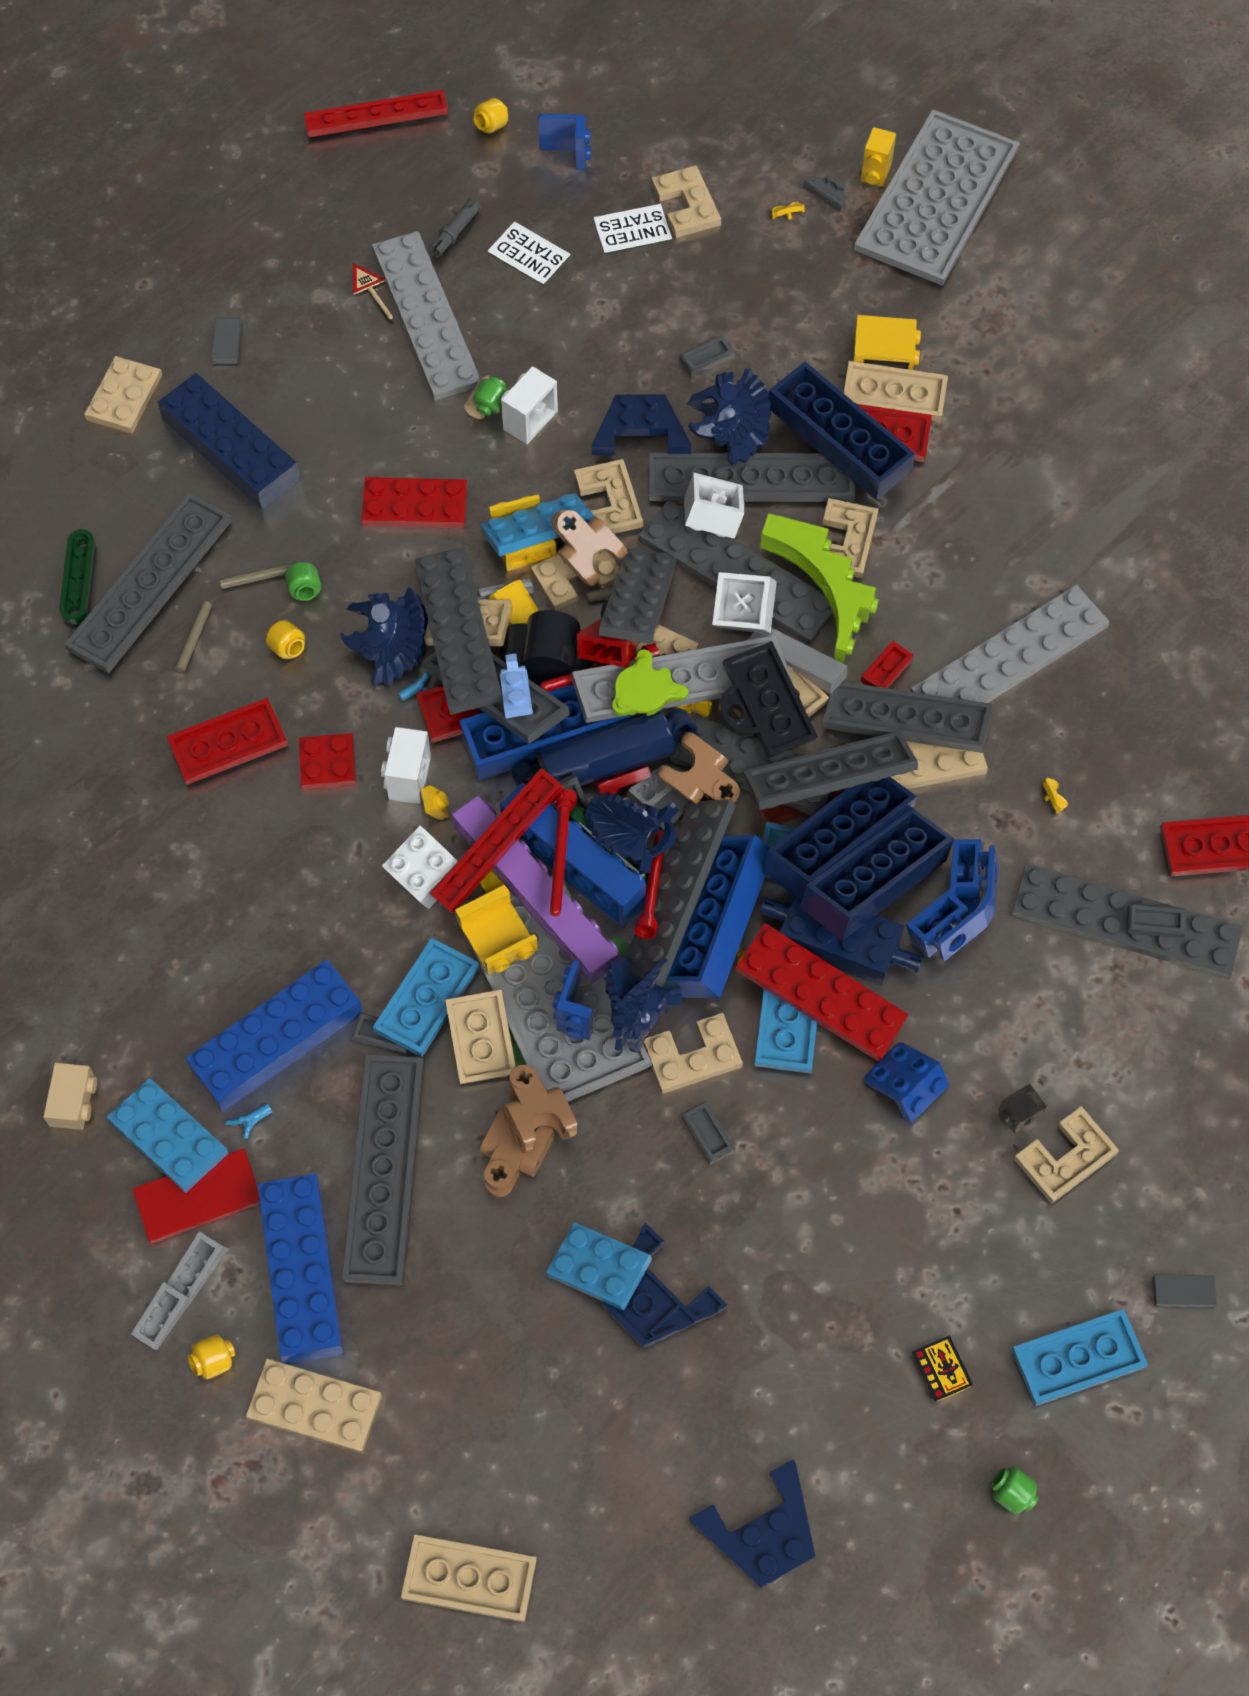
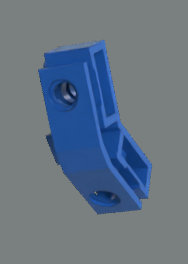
[906,839,998,962]

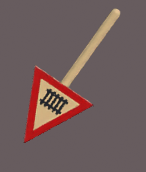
[353,263,393,320]

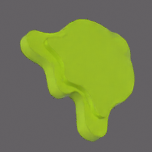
[612,650,688,716]

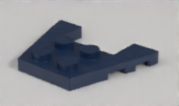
[592,394,691,455]
[601,1223,727,1349]
[689,1459,816,1589]

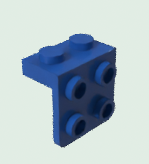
[538,114,591,170]
[553,960,593,1040]
[864,1042,950,1123]

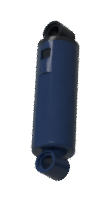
[512,708,698,787]

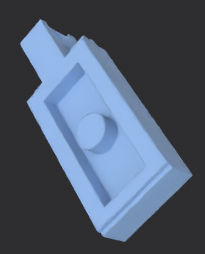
[500,653,533,718]

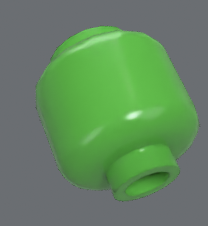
[472,376,508,417]
[285,562,321,601]
[991,1466,1038,1514]

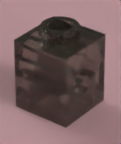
[998,1084,1047,1133]

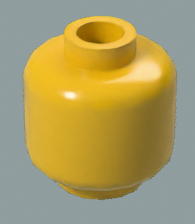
[473,98,508,133]
[266,620,305,660]
[187,1334,235,1380]

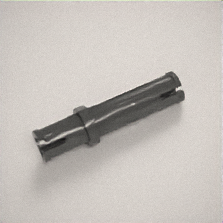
[428,198,481,258]

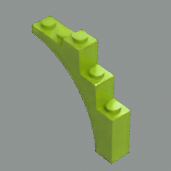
[760,513,879,664]

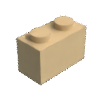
[43,1063,97,1130]

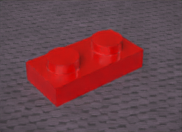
[860,640,914,688]
[592,764,651,795]

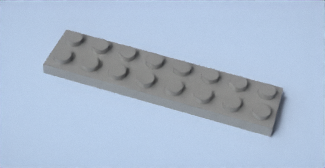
[372,231,481,401]
[910,585,1110,703]
[571,635,792,723]

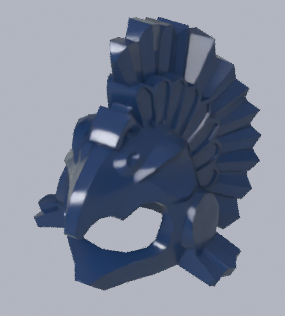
[687,369,771,466]
[340,587,428,686]
[585,793,680,874]
[604,955,683,1053]

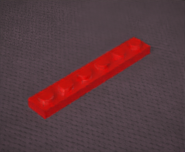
[304,90,448,138]
[430,768,564,914]

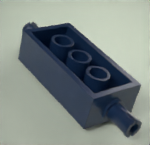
[759,897,923,986]

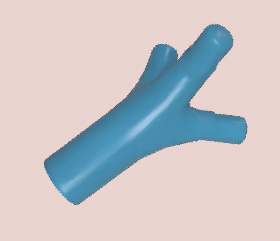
[398,671,431,701]
[226,1103,273,1139]

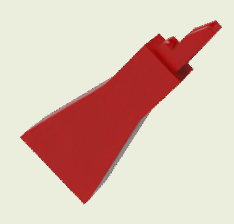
[577,617,639,668]

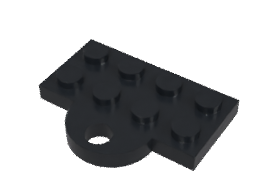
[719,641,818,759]

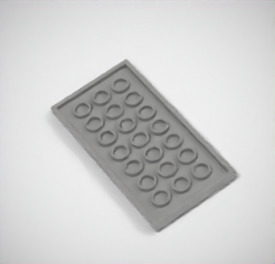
[854,109,1020,286]
[471,875,652,1102]

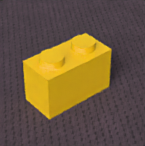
[860,127,896,187]

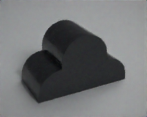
[499,610,603,689]

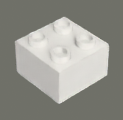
[501,366,558,444]
[684,472,744,539]
[712,572,777,633]
[381,727,431,804]
[382,826,458,909]

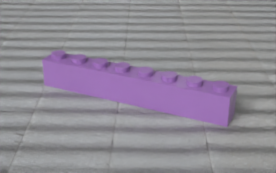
[452,796,619,984]

